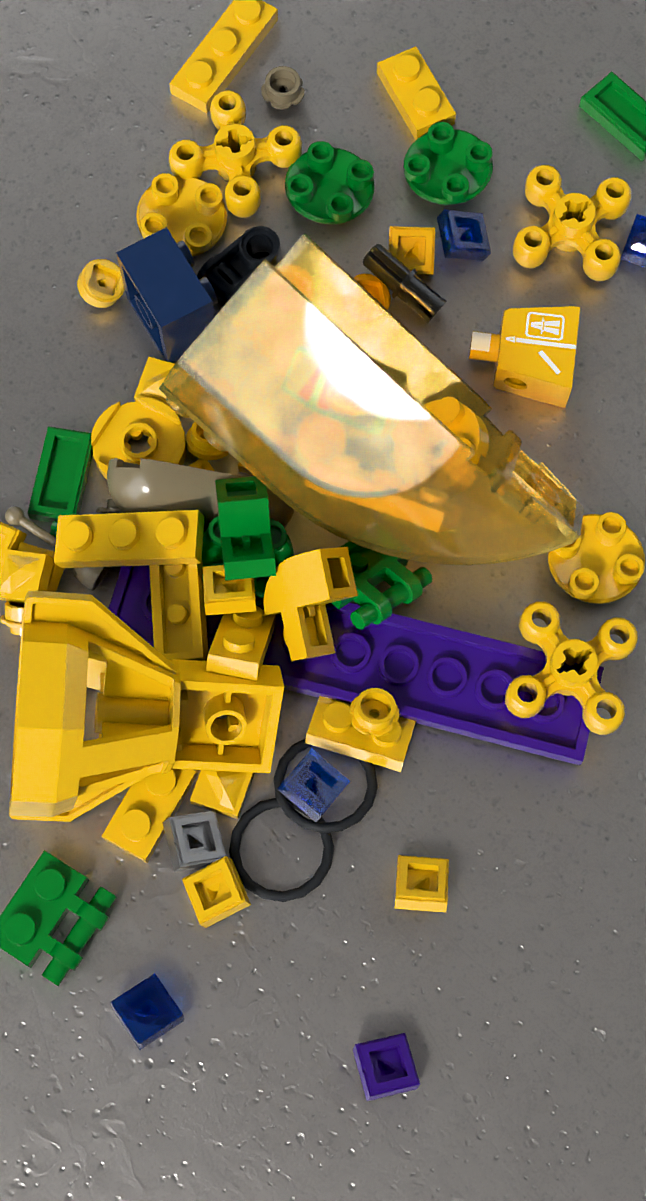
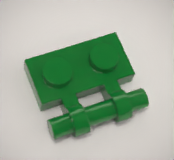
[332,524,432,630]
[0,850,117,986]

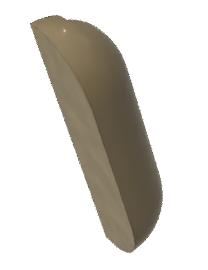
[107,458,298,533]

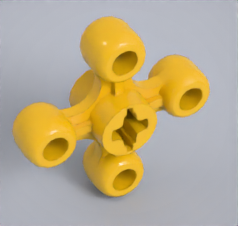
[169,90,302,218]
[513,165,632,281]
[505,601,638,735]

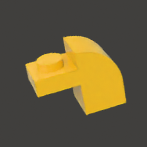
[263,547,358,661]

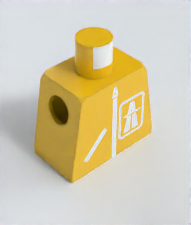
[469,306,580,408]

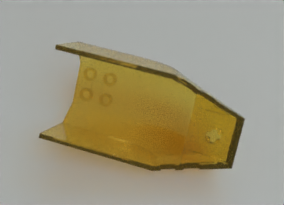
[159,233,584,565]

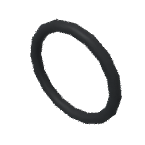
[273,738,378,833]
[229,798,334,902]

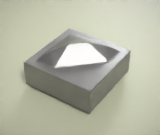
[163,810,226,872]

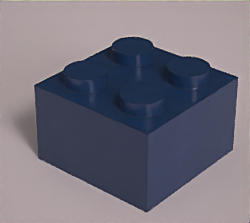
[116,227,221,365]

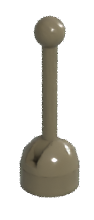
[5,506,111,591]

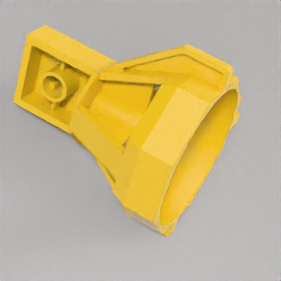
[9,591,284,822]

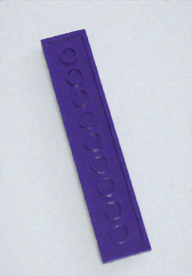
[108,565,604,765]

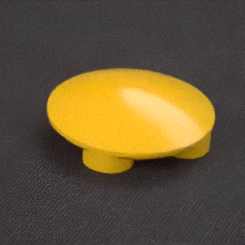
[136,173,227,257]
[548,512,645,604]

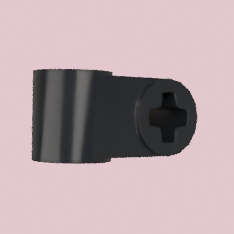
[197,226,283,315]

